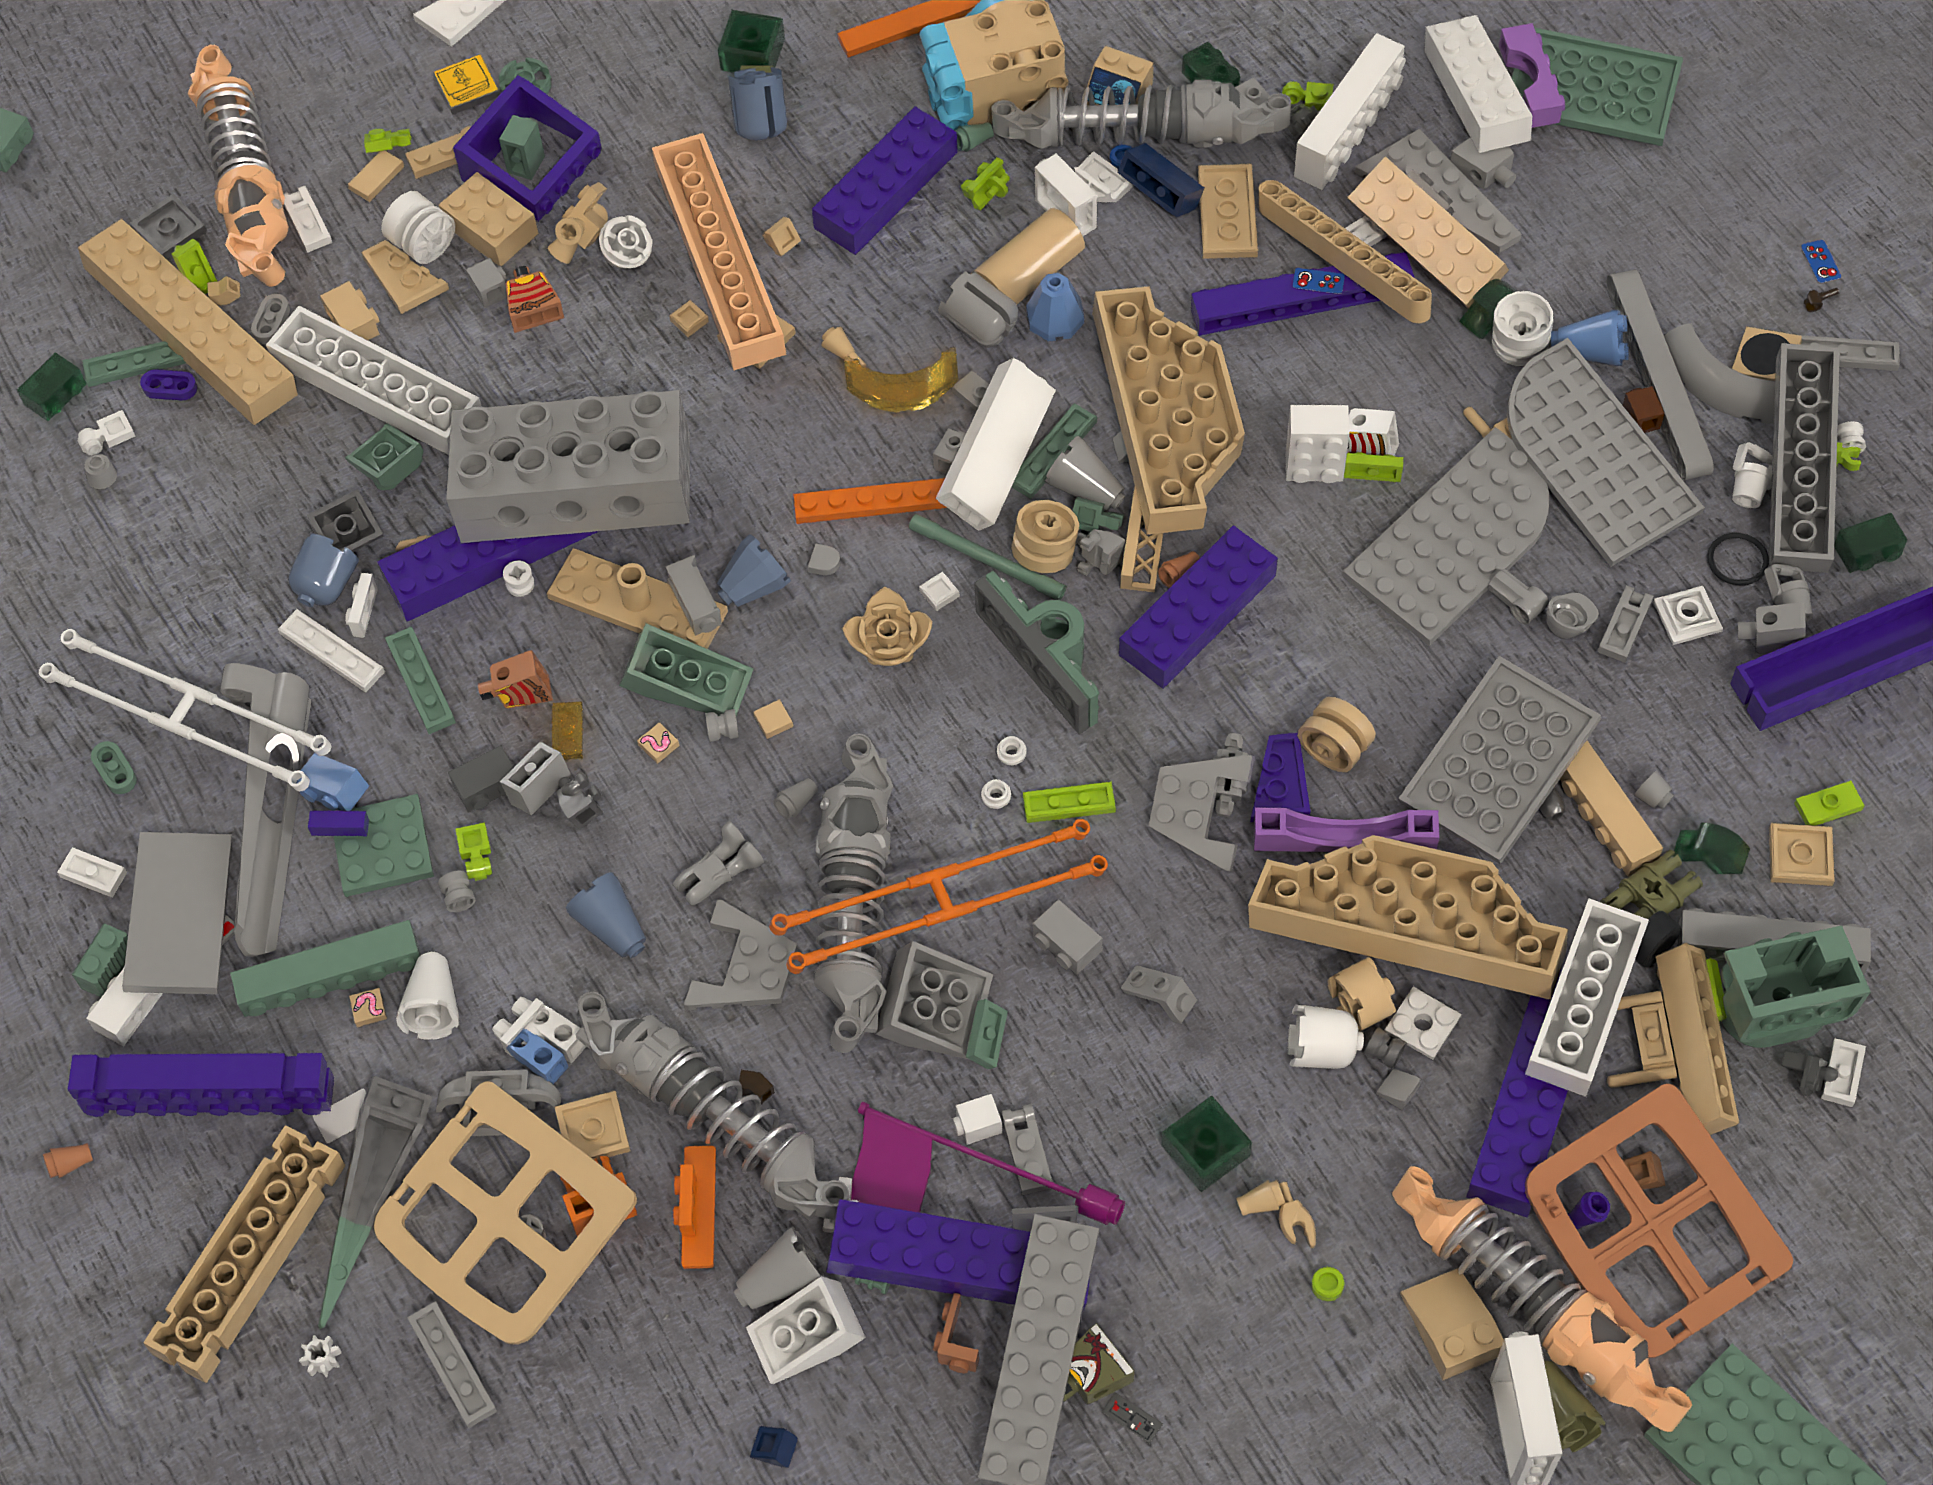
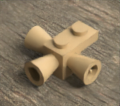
[548,182,608,264]

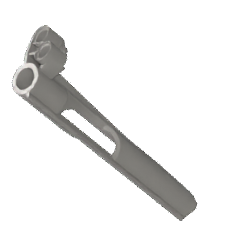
[220,663,311,957]

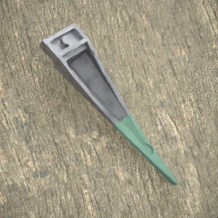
[318,1076,432,1329]

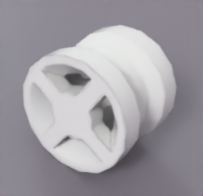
[1837,421,1866,453]
[503,560,534,597]

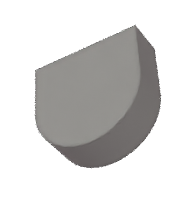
[808,543,840,575]

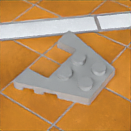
[1149,755,1255,872]
[684,899,798,1011]

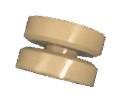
[1011,500,1080,573]
[1298,697,1376,772]

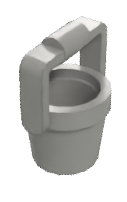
[1764,563,1813,622]

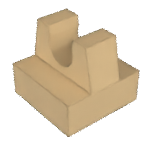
[762,217,801,256]

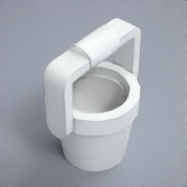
[1732,442,1773,508]

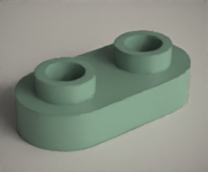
[91,741,137,794]

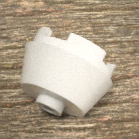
[599,215,652,269]

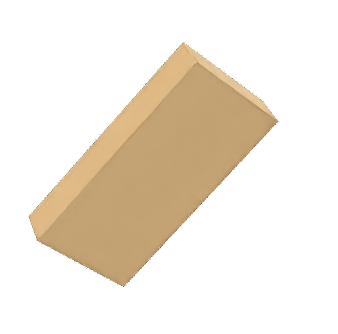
[348,150,404,202]

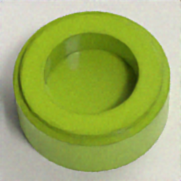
[1311,1267,1344,1301]

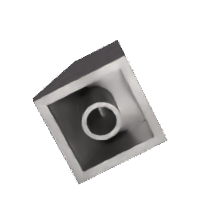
[307,489,384,552]

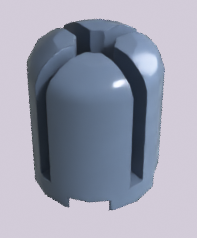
[728,67,787,140]

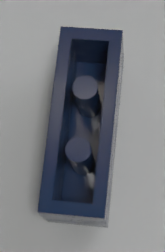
[1117,143,1205,218]

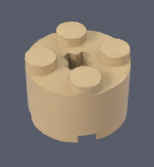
[1328,957,1396,1032]

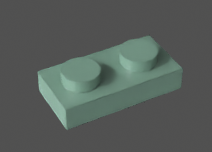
[966,999,1008,1069]

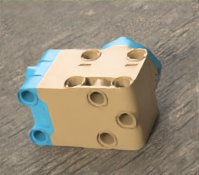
[920,0,1068,130]

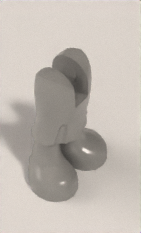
[673,821,764,906]

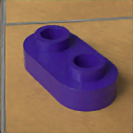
[140,369,198,401]

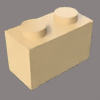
[320,281,380,340]

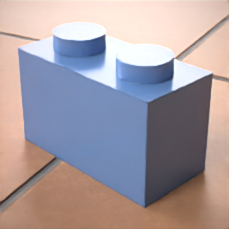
[296,753,369,811]

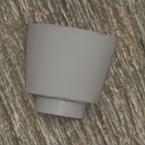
[84,454,117,489]
[1634,770,1674,809]

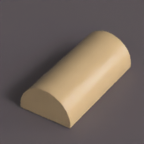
[970,208,1085,305]

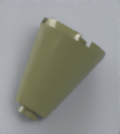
[1543,1359,1605,1453]

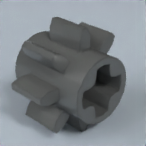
[1287,104,1318,136]

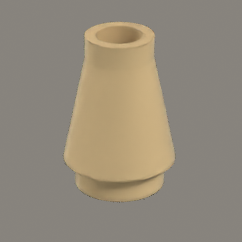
[1236,1180,1285,1216]

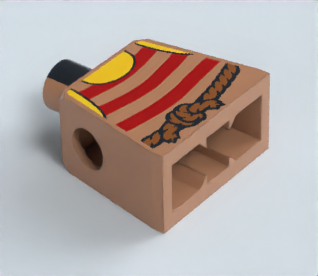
[505,266,564,333]
[478,650,553,708]

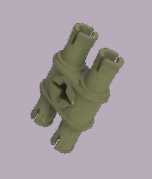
[1600,850,1703,919]

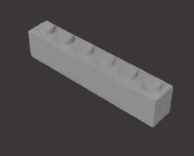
[1677,908,1871,975]

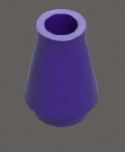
[1568,1192,1610,1229]

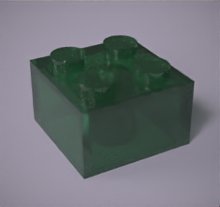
[718,9,785,73]
[1161,1095,1252,1193]

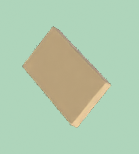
[1198,164,1258,259]

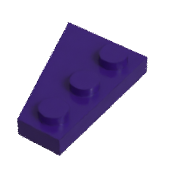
[1250,733,1311,822]

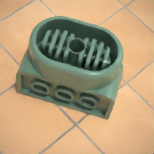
[1721,925,1871,1048]

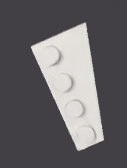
[413,0,506,47]

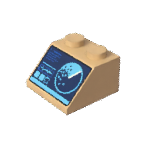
[1087,46,1154,105]

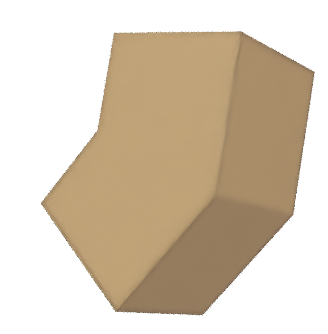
[208,276,240,306]

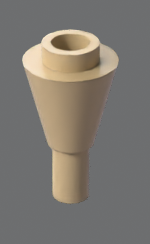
[822,327,866,372]

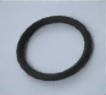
[1707,532,1769,586]

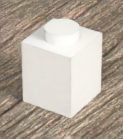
[952,1094,1002,1145]

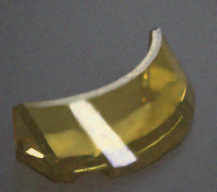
[844,347,959,412]

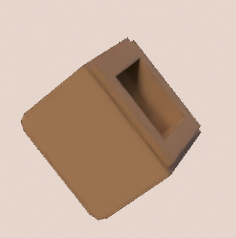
[1623,1151,1666,1190]

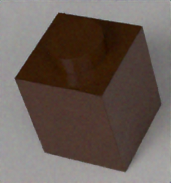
[1623,386,1665,433]

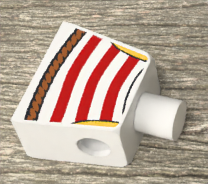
[1347,408,1399,456]

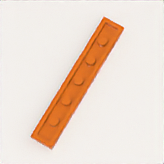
[837,0,981,58]

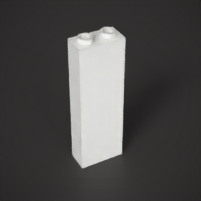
[936,358,1056,531]

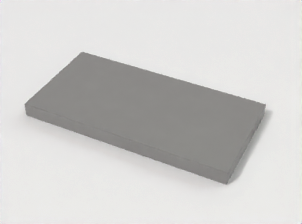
[122,832,232,994]

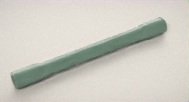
[909,513,1067,600]

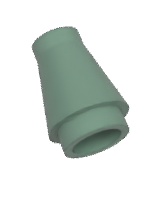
[954,122,994,152]

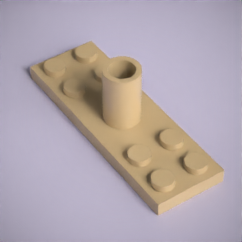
[547,548,728,649]

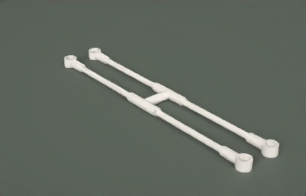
[39,629,331,792]

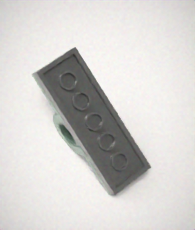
[974,571,1099,735]

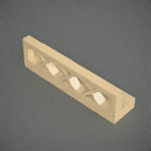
[1120,486,1163,592]

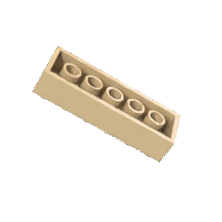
[1347,156,1509,311]

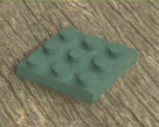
[334,794,434,897]

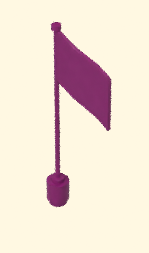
[851,1102,1125,1225]

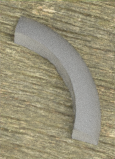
[1664,323,1775,424]

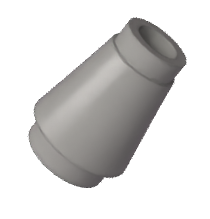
[774,778,818,819]

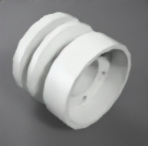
[381,191,455,264]
[1492,291,1553,366]

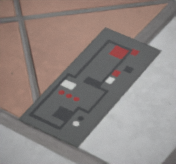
[1102,1392,1163,1444]

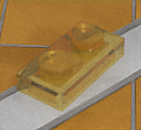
[552,701,583,760]

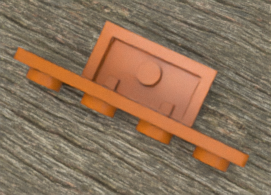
[673,1146,716,1269]

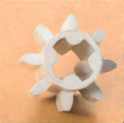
[299,1335,342,1377]

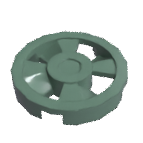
[499,58,552,94]

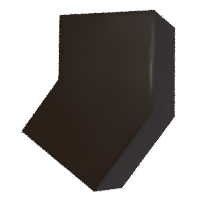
[739,1070,775,1105]

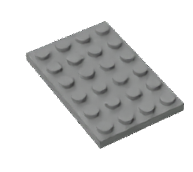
[1399,656,1601,864]

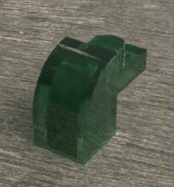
[1459,279,1517,339]
[1673,822,1750,875]

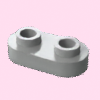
[251,294,290,344]

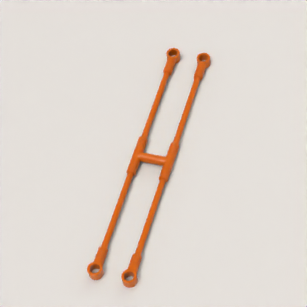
[769,819,1108,974]

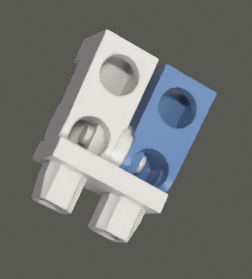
[492,997,587,1084]

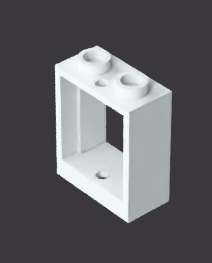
[1035,154,1097,236]

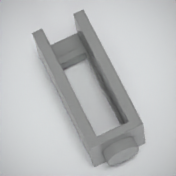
[665,555,722,635]

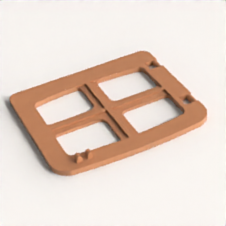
[1525,1084,1793,1358]

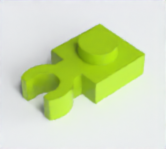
[364,129,411,153]

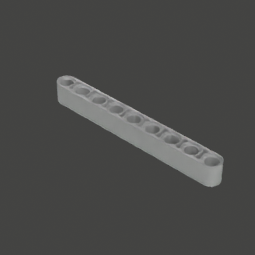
[1607,269,1714,480]

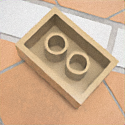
[438,172,539,266]

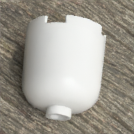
[1288,1005,1364,1069]

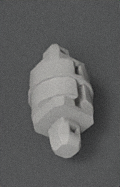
[1212,733,1248,818]

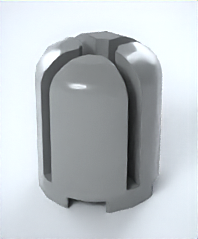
[938,270,1018,348]

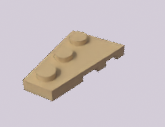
[362,240,449,314]

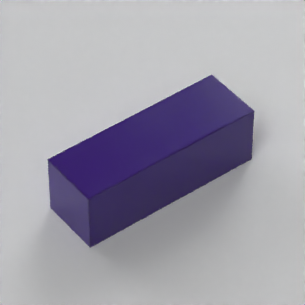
[308,811,369,836]

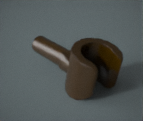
[1804,288,1839,312]

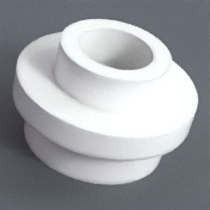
[997,736,1026,765]
[981,779,1011,809]

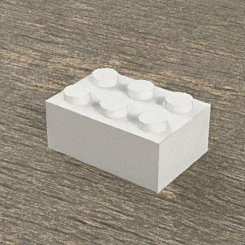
[1286,405,1349,483]

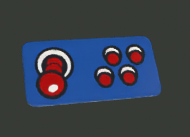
[1801,240,1841,283]
[1293,268,1345,294]

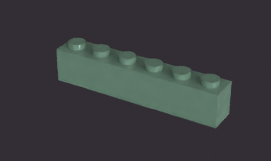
[230,920,421,1017]

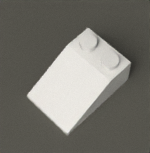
[746,1276,866,1384]

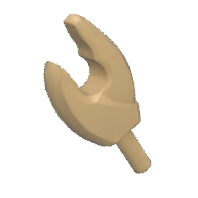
[1279,1182,1316,1248]

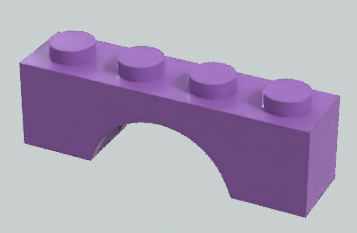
[1499,23,1565,128]

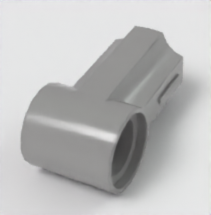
[1488,569,1549,624]

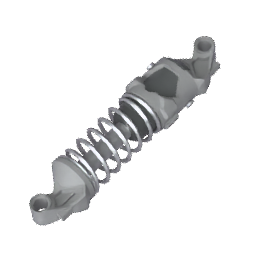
[814,734,893,1053]

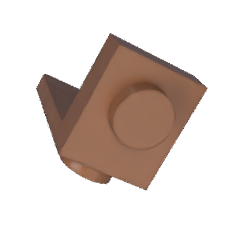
[933,1293,979,1373]

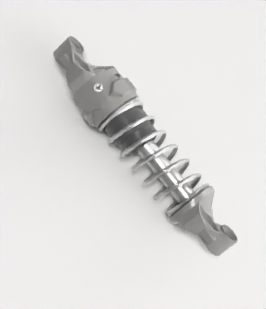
[991,79,1291,149]
[576,992,849,1220]

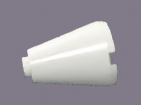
[396,952,459,1039]

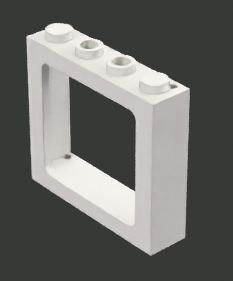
[1490,1332,1562,1485]

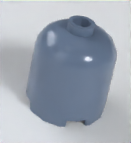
[288,534,359,607]

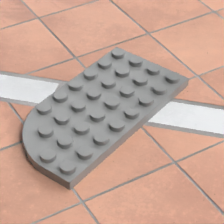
[1507,338,1705,567]
[1342,427,1549,646]

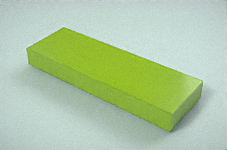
[1023,781,1116,823]

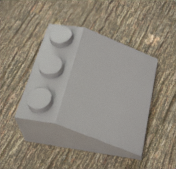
[875,941,993,1059]

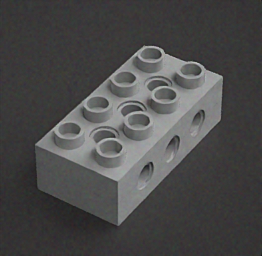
[446,390,690,543]

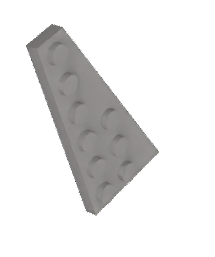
[1355,129,1522,253]

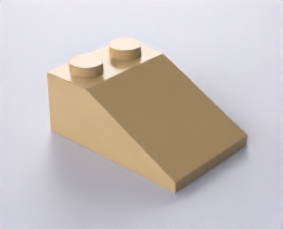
[1400,1268,1504,1380]

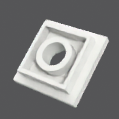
[1653,586,1723,645]
[1385,987,1462,1060]

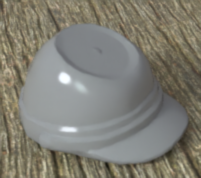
[1546,593,1599,639]

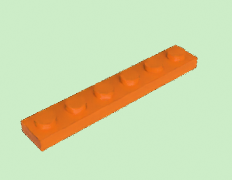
[793,478,947,524]

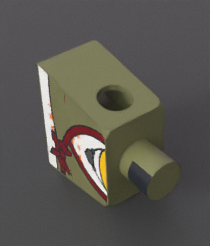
[1063,1323,1135,1404]

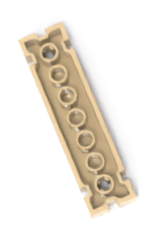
[143,1125,346,1383]

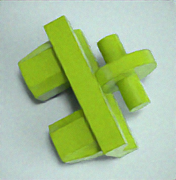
[961,157,1010,211]

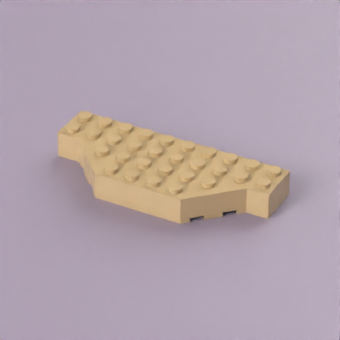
[1092,286,1245,535]
[1248,835,1568,1000]

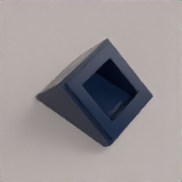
[750,1426,798,1468]

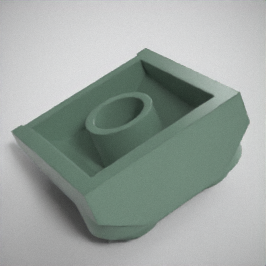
[345,423,424,490]

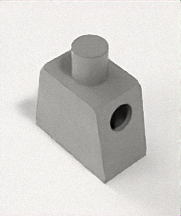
[1450,137,1517,189]
[1738,602,1806,654]

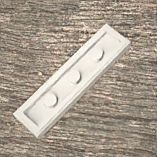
[278,609,385,692]

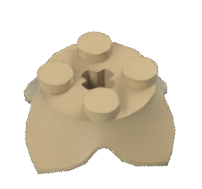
[843,587,932,666]

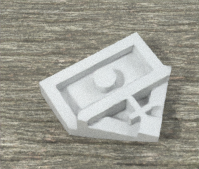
[1074,151,1134,202]

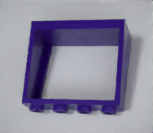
[453,75,602,222]

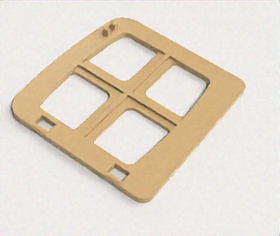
[374,1081,637,1344]

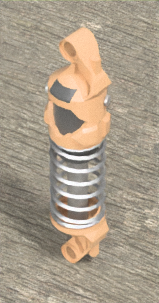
[188,45,288,287]
[1392,1166,1692,1432]

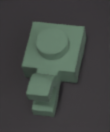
[1073,497,1124,532]

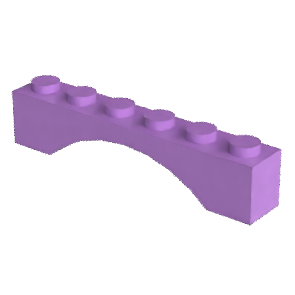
[1254,807,1439,852]

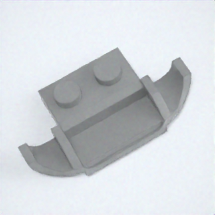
[436,1069,561,1136]

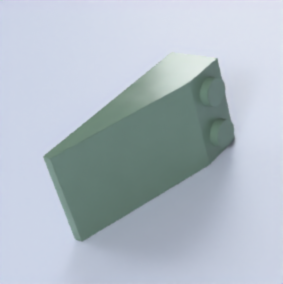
[619,623,754,716]

